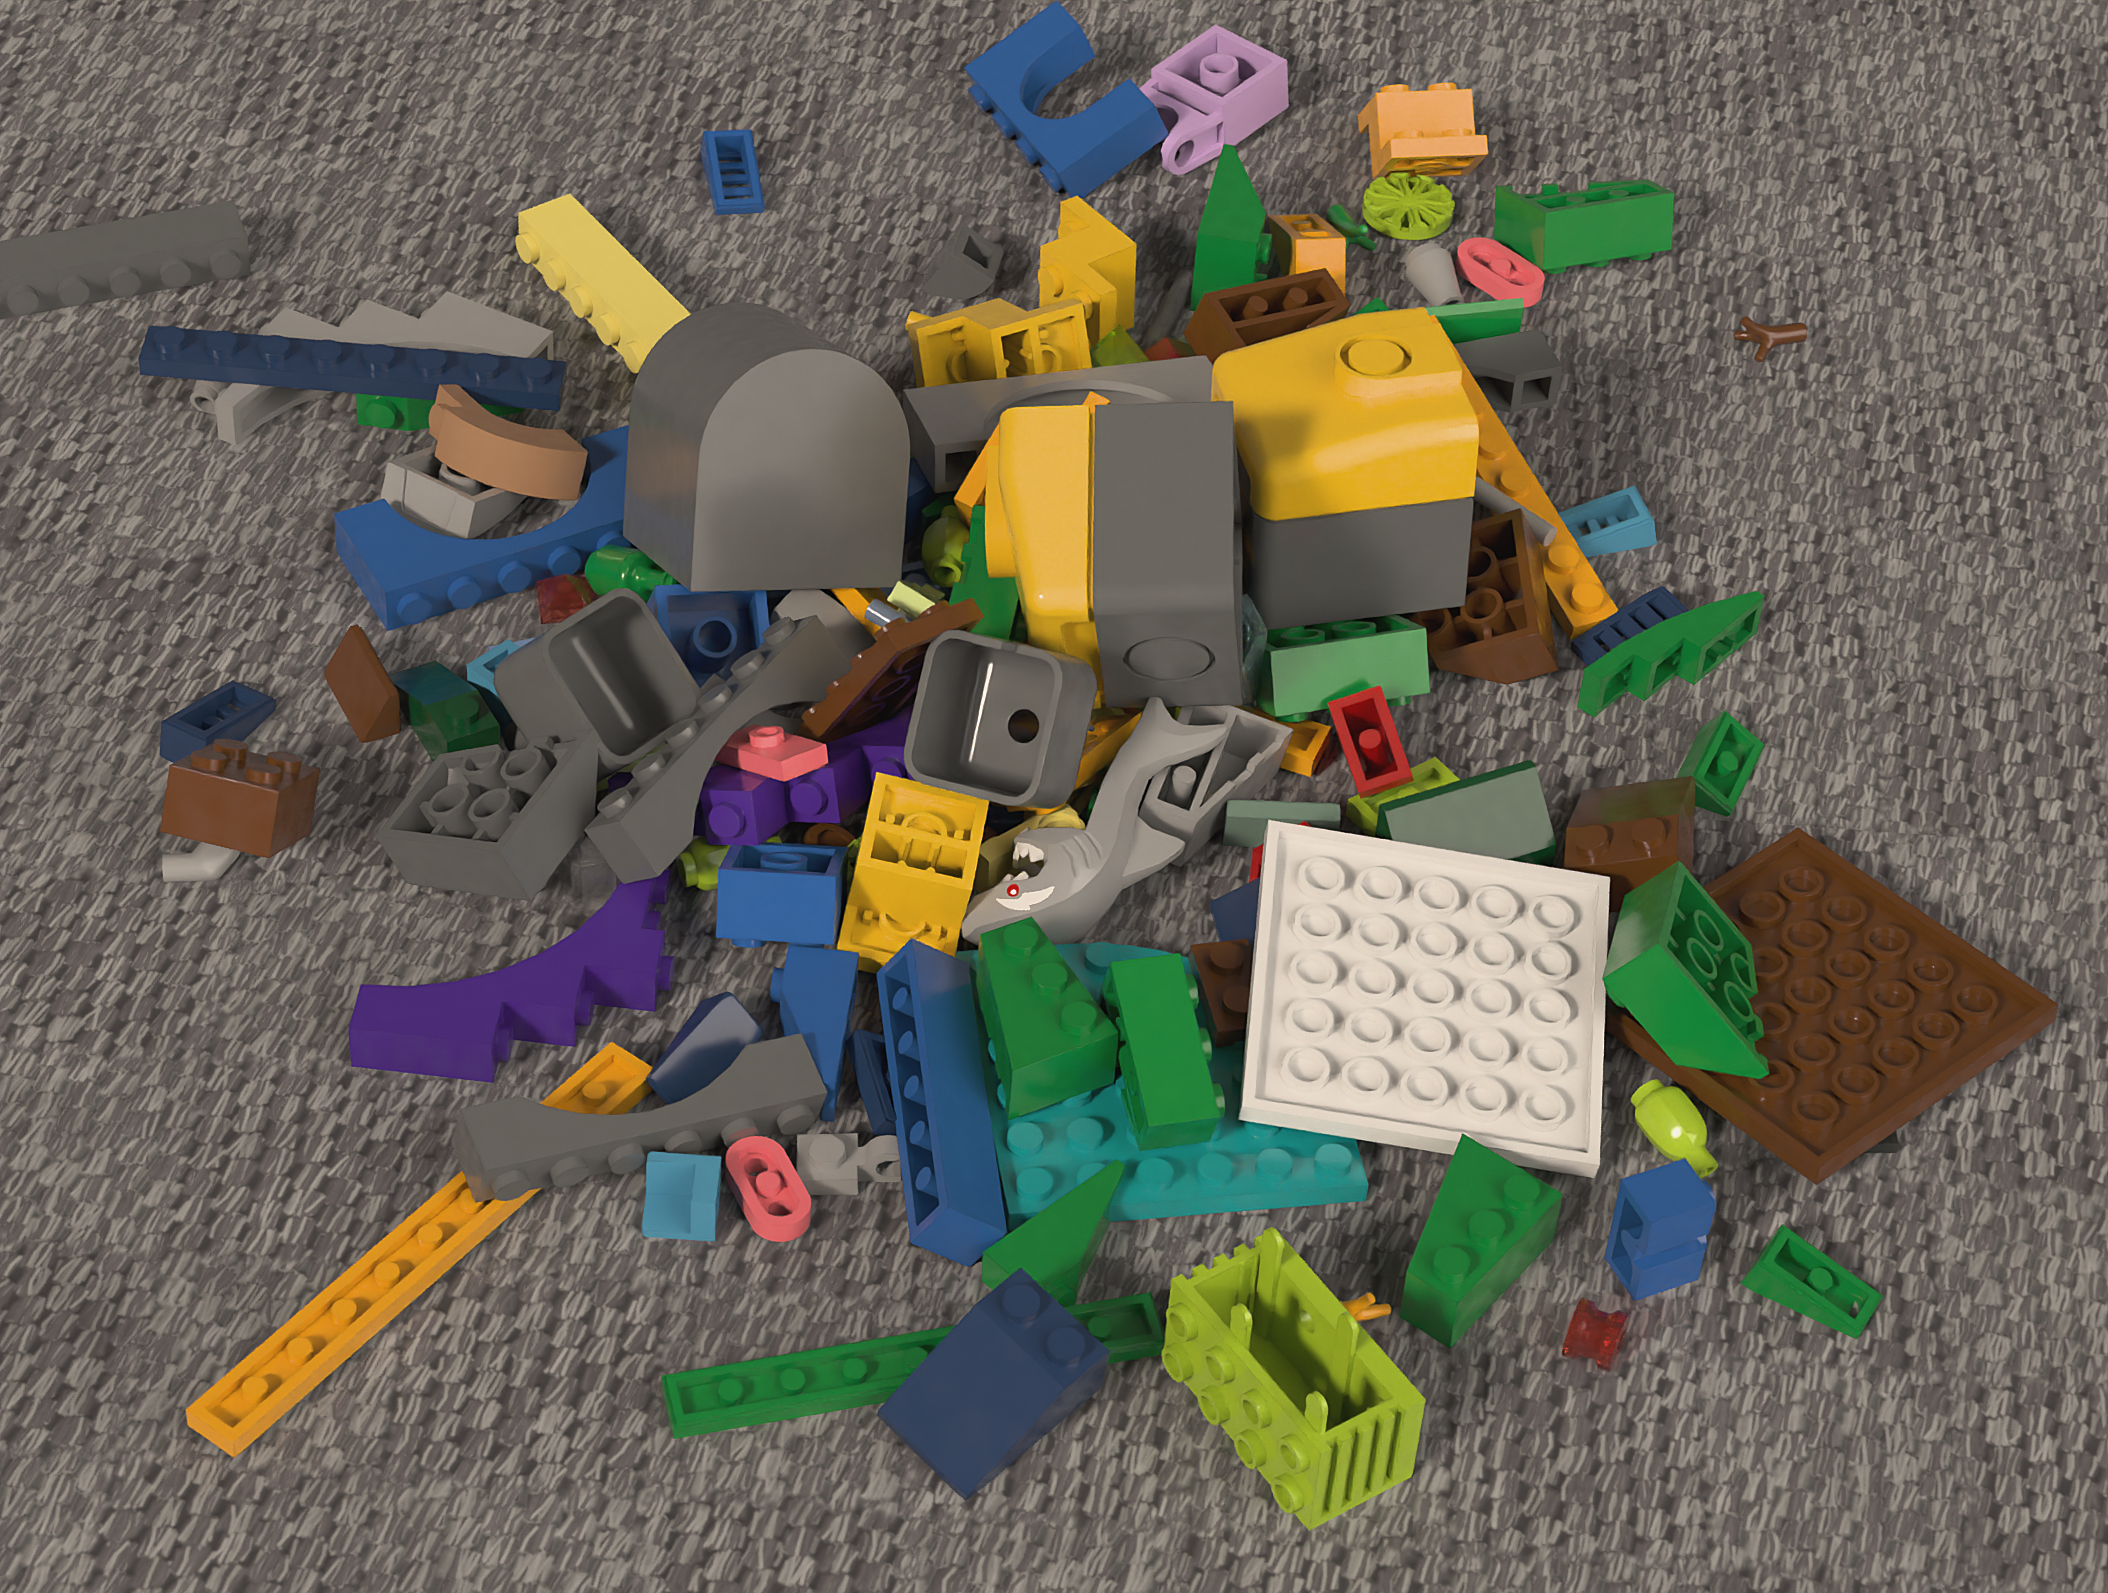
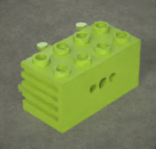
[1162,1227,1426,1531]

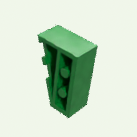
[976,916,1119,1121]
[1096,953,1225,1151]

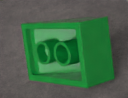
[1190,144,1272,311]

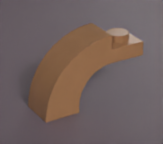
[429,385,588,500]

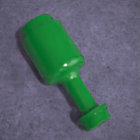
[585,544,680,603]

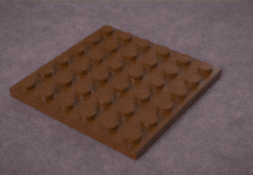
[1605,828,2058,1185]

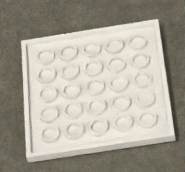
[1238,820,1610,1178]

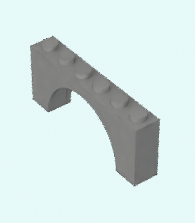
[903,355,1213,493]

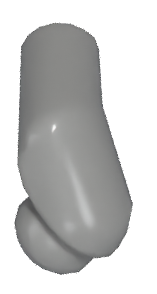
[162,842,241,883]

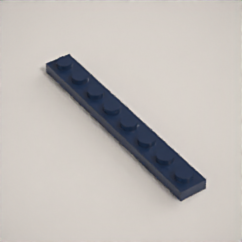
[138,325,567,411]

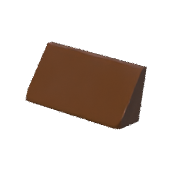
[324,624,401,743]

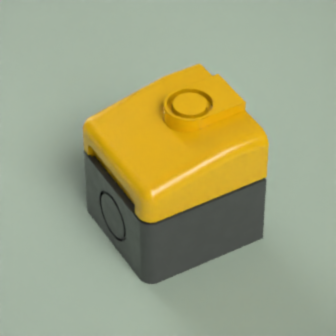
[1211,307,1479,629]
[985,401,1243,709]

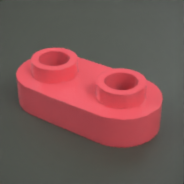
[1456,237,1545,307]
[725,1136,811,1242]

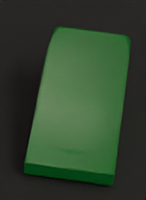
[1740,1224,1883,1339]

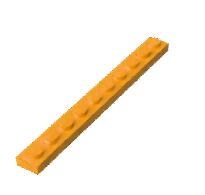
[186,1041,653,1458]

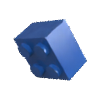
[647,584,769,689]
[716,842,849,949]

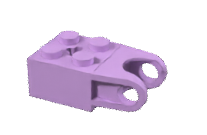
[1139,25,1289,175]

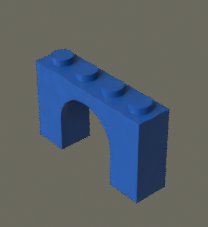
[964,0,1169,199]

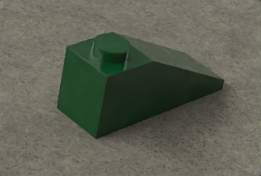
[389,660,500,762]

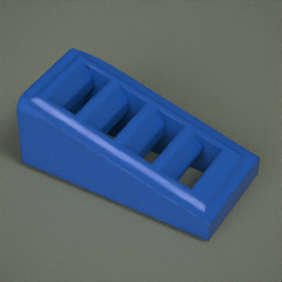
[701,129,765,215]

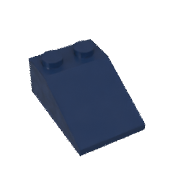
[877,1267,1110,1501]

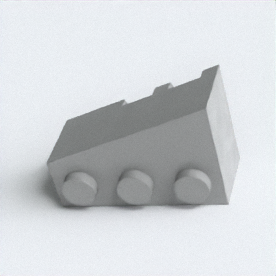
[1138,705,1294,867]

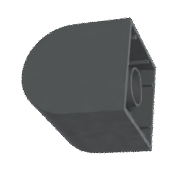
[623,302,910,592]

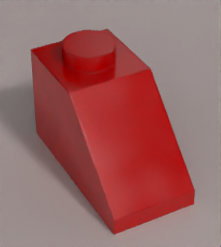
[1328,685,1414,799]

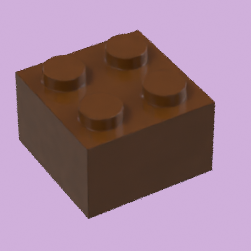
[160,739,320,858]

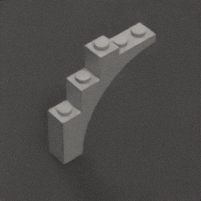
[214,291,554,445]

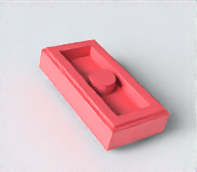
[714,724,828,782]

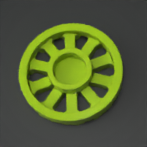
[1362,172,1455,240]

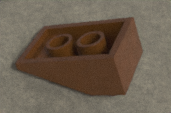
[1564,776,1695,913]

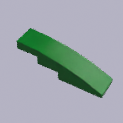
[1577,591,1765,718]

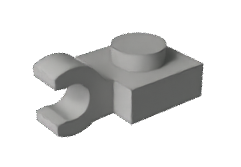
[797,1133,901,1195]

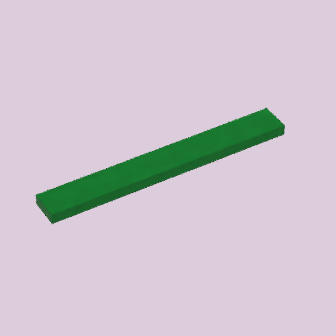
[661,1292,1165,1439]

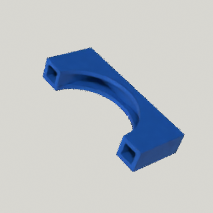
[334,425,638,631]

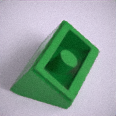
[1676,710,1765,817]

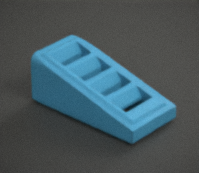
[1558,485,1657,557]

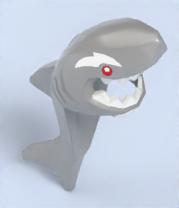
[961,697,1229,947]

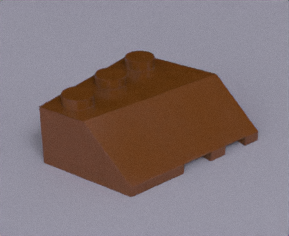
[1405,508,1559,685]

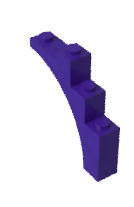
[607,703,916,846]
[348,870,675,1083]

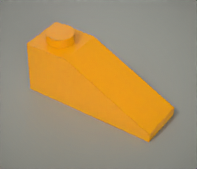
[1268,214,1346,296]

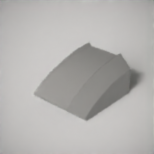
[380,444,527,539]

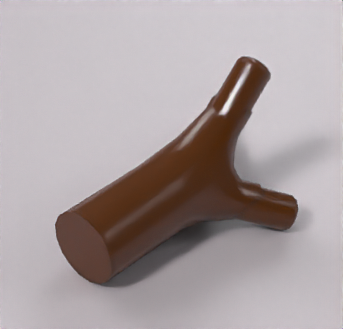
[1734,316,1807,362]

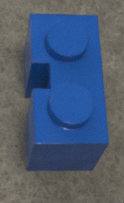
[1604,1158,1716,1301]

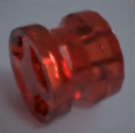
[1562,1297,1630,1372]

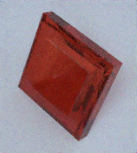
[536,574,593,624]

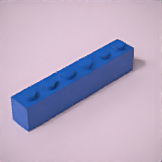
[876,938,1007,1267]

